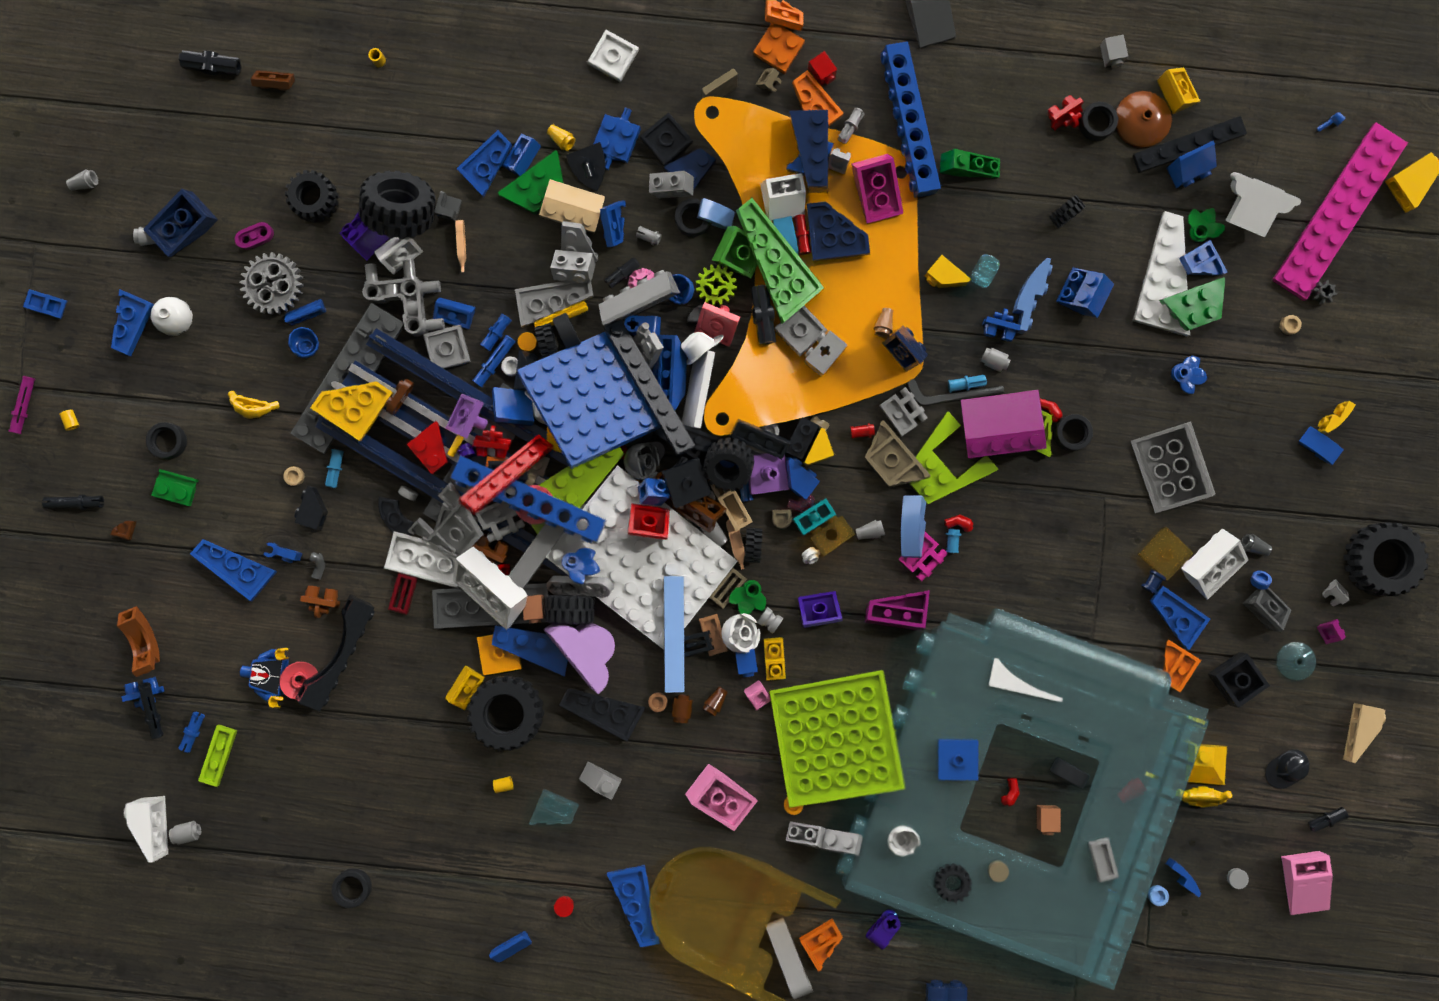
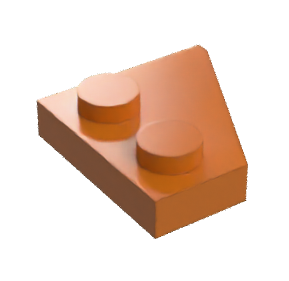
[1162,640,1201,693]
[799,919,843,972]

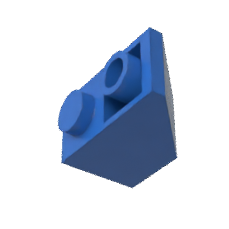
[785,457,820,500]

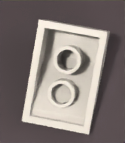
[124,796,168,862]

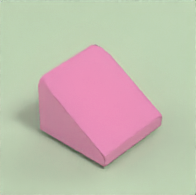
[744,681,771,710]

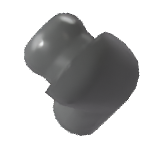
[309,552,325,580]

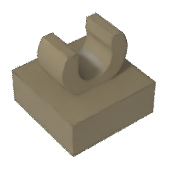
[756,68,782,92]

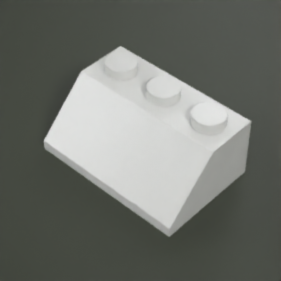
[1181,529,1248,599]

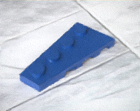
[190,539,277,602]
[492,625,568,676]
[607,865,660,947]

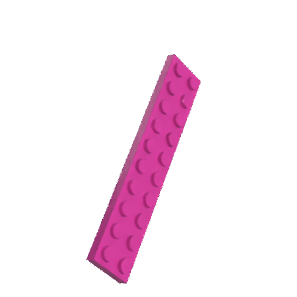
[1272,123,1408,301]

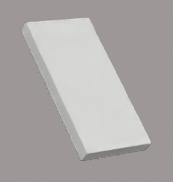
[682,351,715,429]
[384,531,459,588]

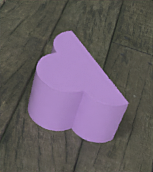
[543,623,615,694]

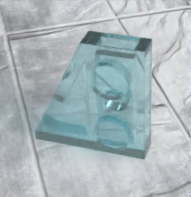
[529,789,579,825]

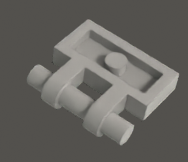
[633,322,663,369]
[879,387,928,437]
[476,496,525,542]

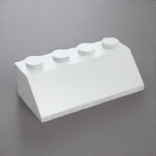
[453,546,528,630]

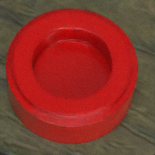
[554,896,574,917]

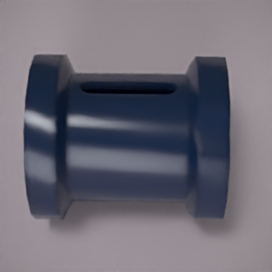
[1141,570,1166,595]

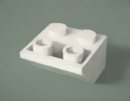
[760,173,806,221]

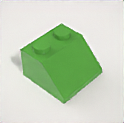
[712,226,758,278]

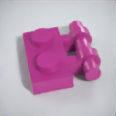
[898,532,948,582]

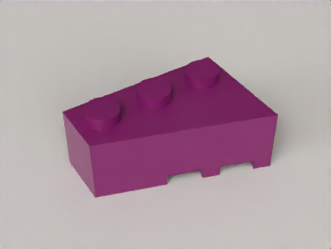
[865,590,930,631]

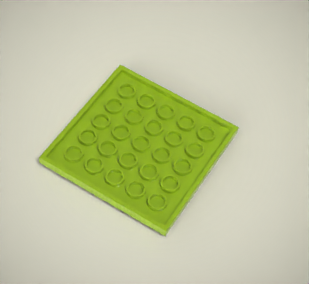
[770,670,906,808]

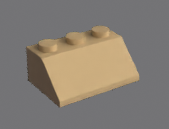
[539,179,605,234]

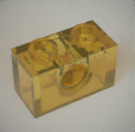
[809,515,855,557]

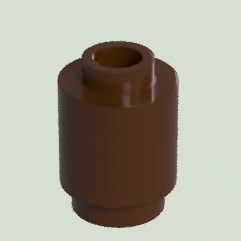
[672,694,693,723]

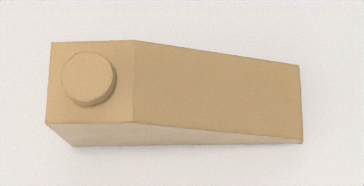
[1343,703,1386,763]

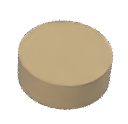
[1280,315,1301,335]
[284,467,305,486]

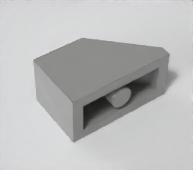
[579,762,622,800]

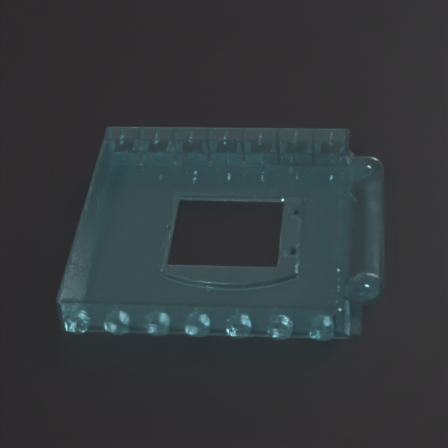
[836,608,1209,990]

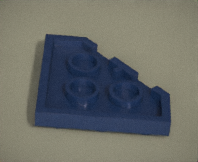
[807,201,870,262]

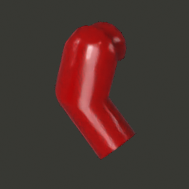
[1040,398,1062,423]
[944,515,973,532]
[1001,778,1020,806]

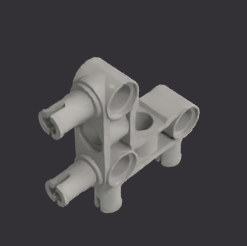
[362,260,445,337]

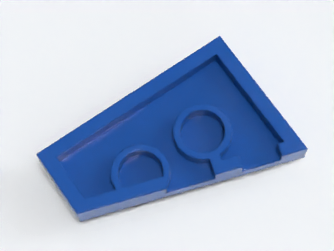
[1150,586,1210,651]

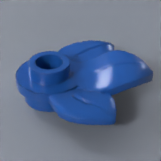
[1171,356,1207,394]
[562,548,600,585]

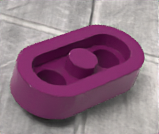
[235,222,274,250]

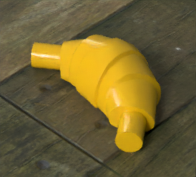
[228,391,279,419]
[1175,786,1232,807]

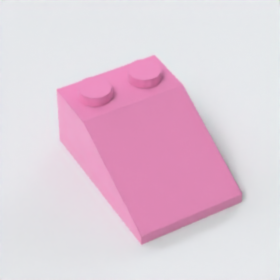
[685,764,758,831]

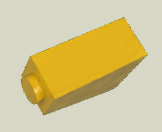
[1385,152,1439,213]

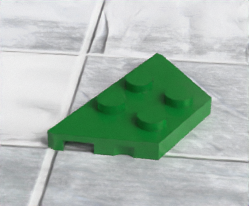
[498,150,564,214]
[1159,277,1225,331]

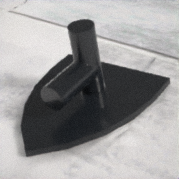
[566,142,605,191]

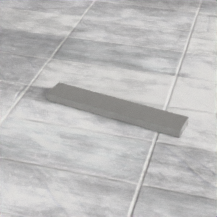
[508,511,570,589]

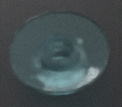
[1277,642,1316,680]

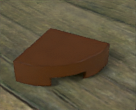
[110,521,137,540]

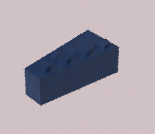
[789,110,829,193]

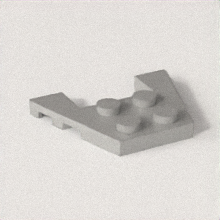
[407,482,483,558]

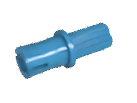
[948,375,987,392]
[325,449,344,488]

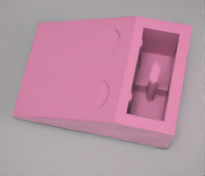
[1281,851,1333,915]

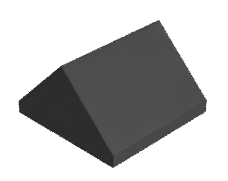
[1243,588,1292,632]

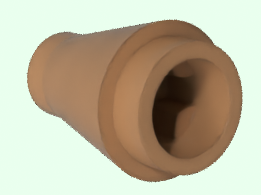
[874,308,893,338]

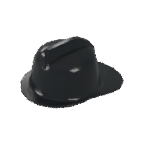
[1265,749,1309,789]

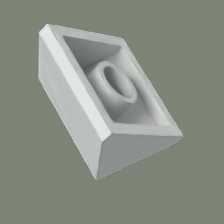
[374,237,423,275]

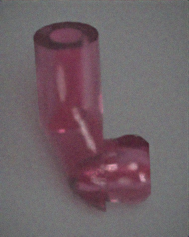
[786,494,815,512]

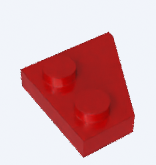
[407,421,448,475]

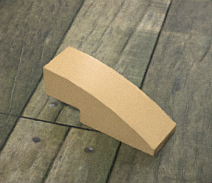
[707,479,753,531]

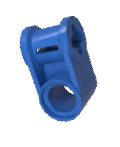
[624,315,661,337]

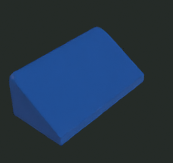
[502,134,541,176]
[433,298,475,329]
[284,299,327,326]
[489,931,532,962]

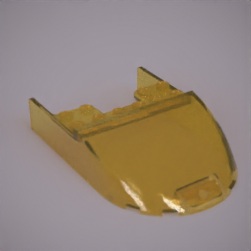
[649,847,841,1001]

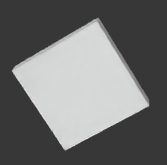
[587,30,639,82]

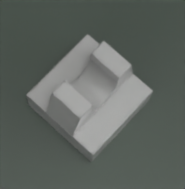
[828,148,851,174]
[1322,579,1349,606]

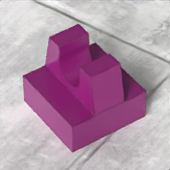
[1317,619,1346,644]

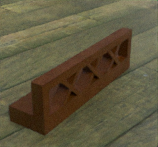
[654,468,727,533]

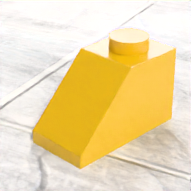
[925,255,971,288]

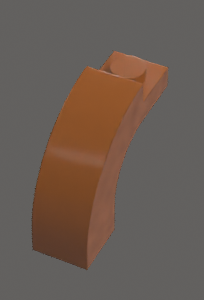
[117,606,160,677]

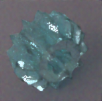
[971,254,1000,288]

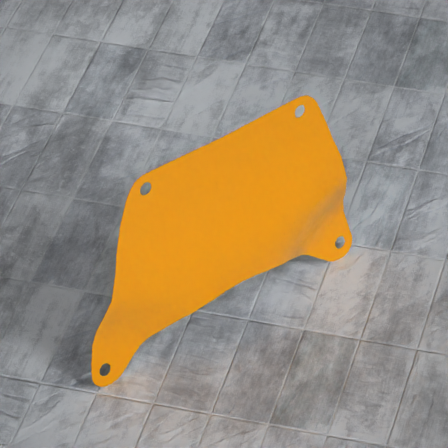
[694,96,924,436]

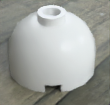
[151,297,193,336]
[721,613,760,653]

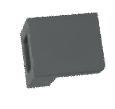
[434,191,462,222]

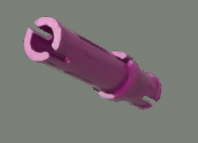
[8,376,35,434]

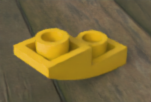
[1318,401,1356,434]
[764,637,786,680]

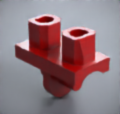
[1048,95,1083,131]
[473,425,511,458]

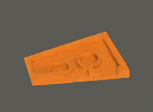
[792,70,844,127]

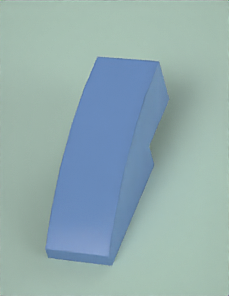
[901,495,926,558]

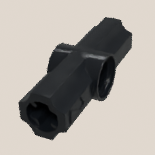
[179,50,242,76]
[751,285,776,345]

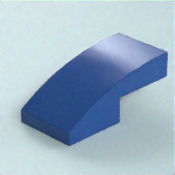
[23,289,67,319]
[1298,426,1344,466]
[1165,858,1201,897]

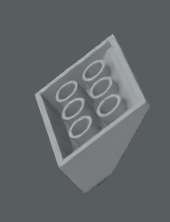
[1131,422,1215,513]

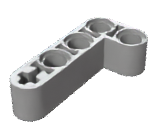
[765,917,813,999]

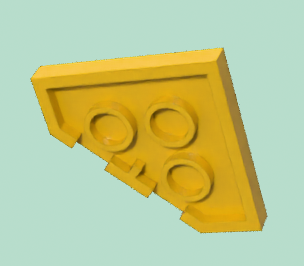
[311,381,394,441]

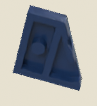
[664,148,716,191]

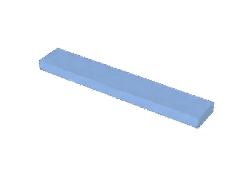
[664,576,684,693]

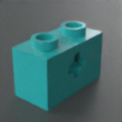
[792,498,836,536]

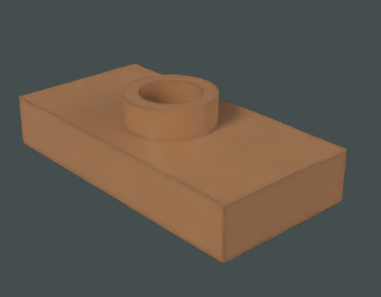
[699,614,728,656]

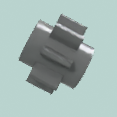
[1311,280,1337,305]

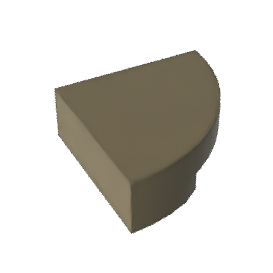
[810,416,830,430]

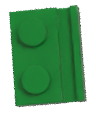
[151,469,199,506]

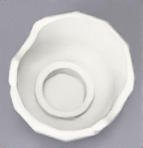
[887,825,920,857]

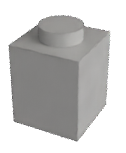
[1100,35,1129,68]

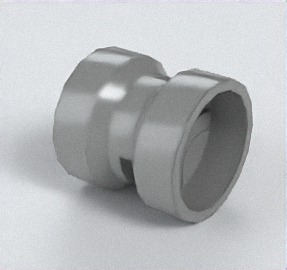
[757,607,783,633]

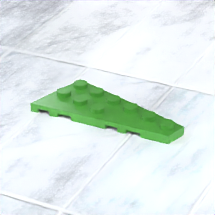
[736,198,824,324]

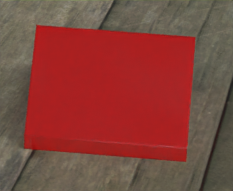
[627,503,670,540]

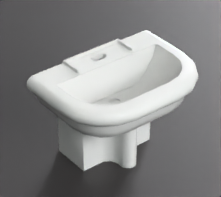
[1226,172,1301,237]

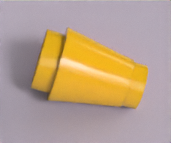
[547,125,576,151]

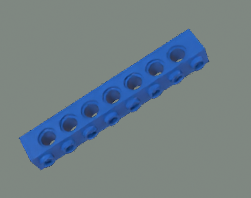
[880,41,941,198]
[451,456,607,544]

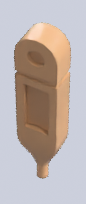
[455,220,466,272]
[726,519,745,570]

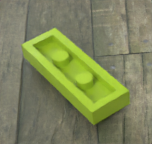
[198,725,238,787]

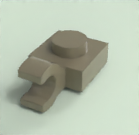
[525,457,550,486]

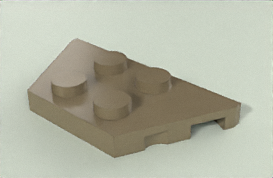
[865,420,931,488]

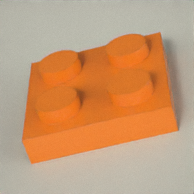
[753,24,805,74]

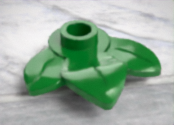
[1188,208,1225,242]
[729,580,766,615]

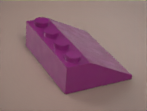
[961,390,1047,458]

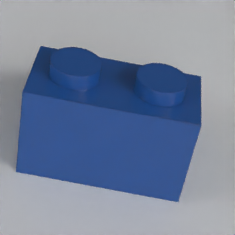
[1166,141,1217,188]

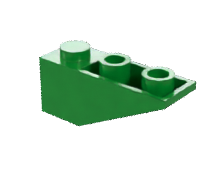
[940,149,1000,178]

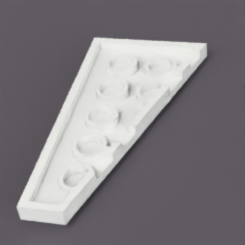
[1133,211,1190,337]

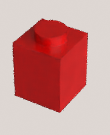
[808,51,837,86]

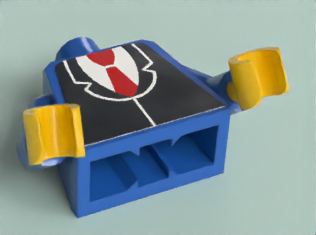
[240,648,289,708]

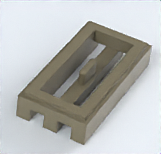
[709,568,747,609]

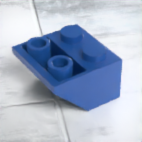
[1056,268,1114,318]

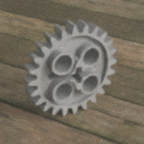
[239,252,304,315]

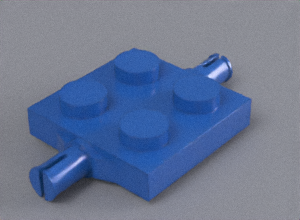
[594,108,641,170]

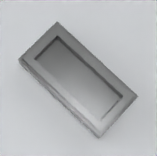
[1088,837,1119,882]

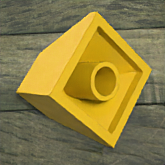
[1185,743,1227,785]

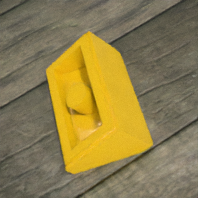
[446,666,485,710]

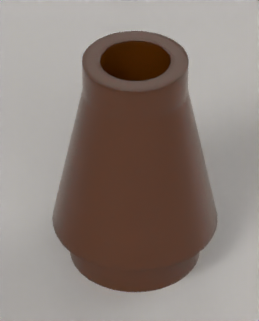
[702,686,728,716]

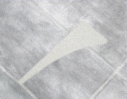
[989,658,1063,702]

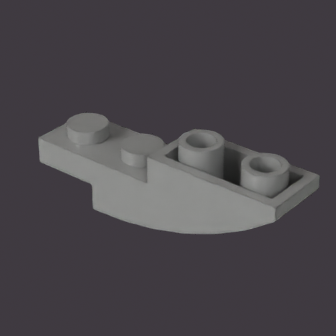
[786,821,863,856]

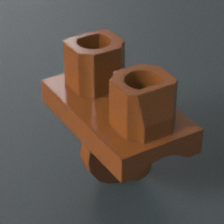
[472,533,509,564]
[300,585,341,618]

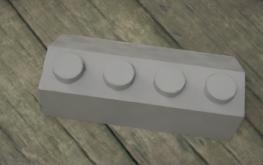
[599,270,680,325]

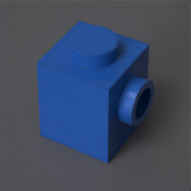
[638,478,670,506]

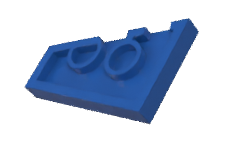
[456,130,512,198]
[111,289,154,356]

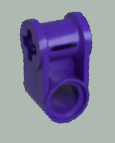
[866,910,901,950]

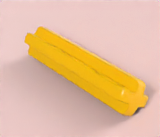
[534,301,588,327]

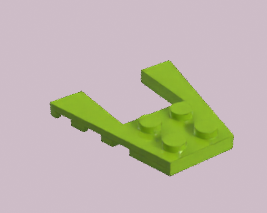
[909,411,998,504]

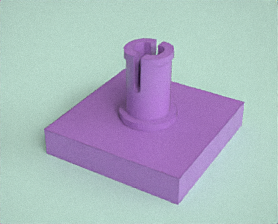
[445,394,487,438]
[749,453,789,495]

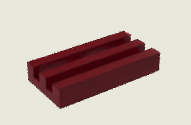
[388,572,418,614]

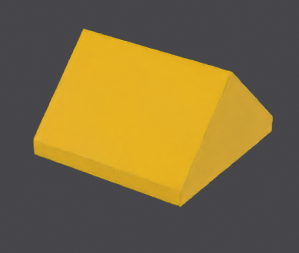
[1157,68,1200,114]
[803,428,834,467]

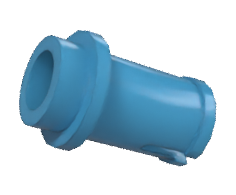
[946,529,961,553]

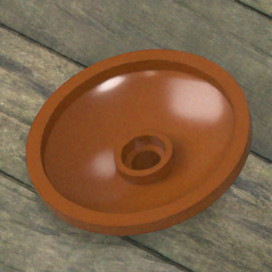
[1116,91,1172,148]

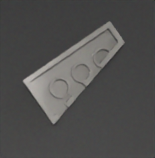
[515,281,594,328]

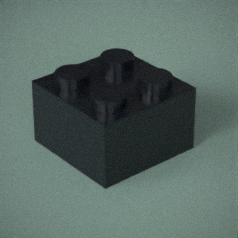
[1208,652,1270,708]

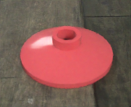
[279,662,318,699]

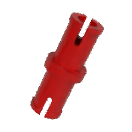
[793,214,811,255]

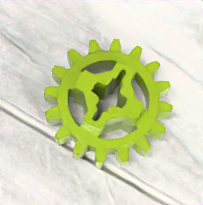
[696,264,737,306]

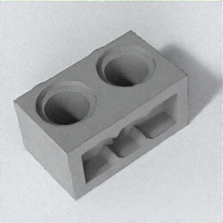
[649,171,694,198]

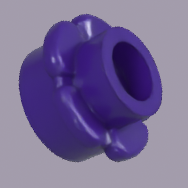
[456,443,475,458]

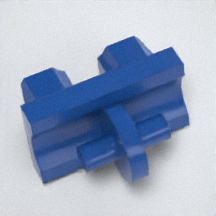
[982,308,1021,342]
[121,677,164,711]

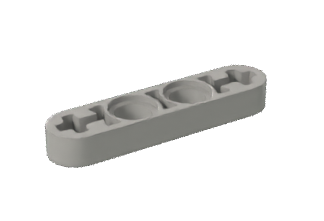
[546,575,614,597]

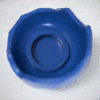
[669,274,695,305]
[288,327,319,358]

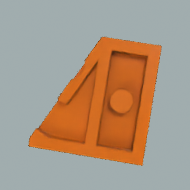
[765,0,803,31]

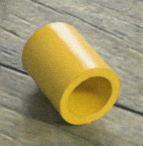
[368,48,386,67]
[59,410,79,431]
[493,776,513,793]

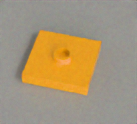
[477,635,522,675]

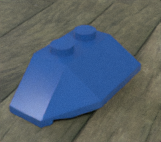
[651,335,687,410]

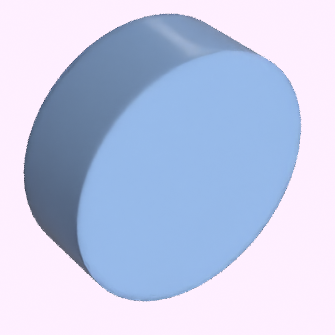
[1148,885,1169,906]

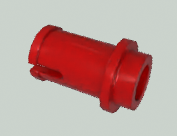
[851,423,875,439]

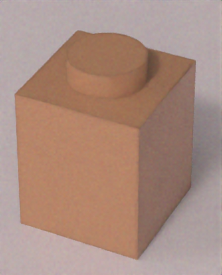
[523,595,545,624]
[1037,805,1061,835]

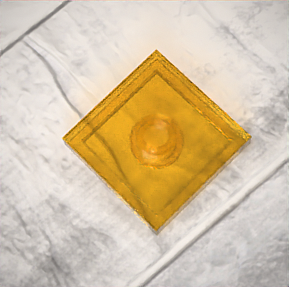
[1138,527,1194,581]

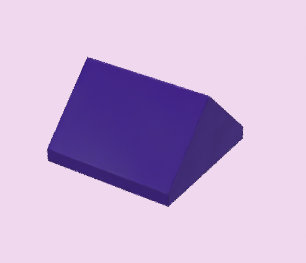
[798,591,842,628]

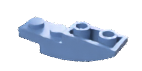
[1012,258,1052,334]

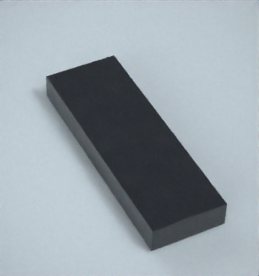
[730,419,791,459]

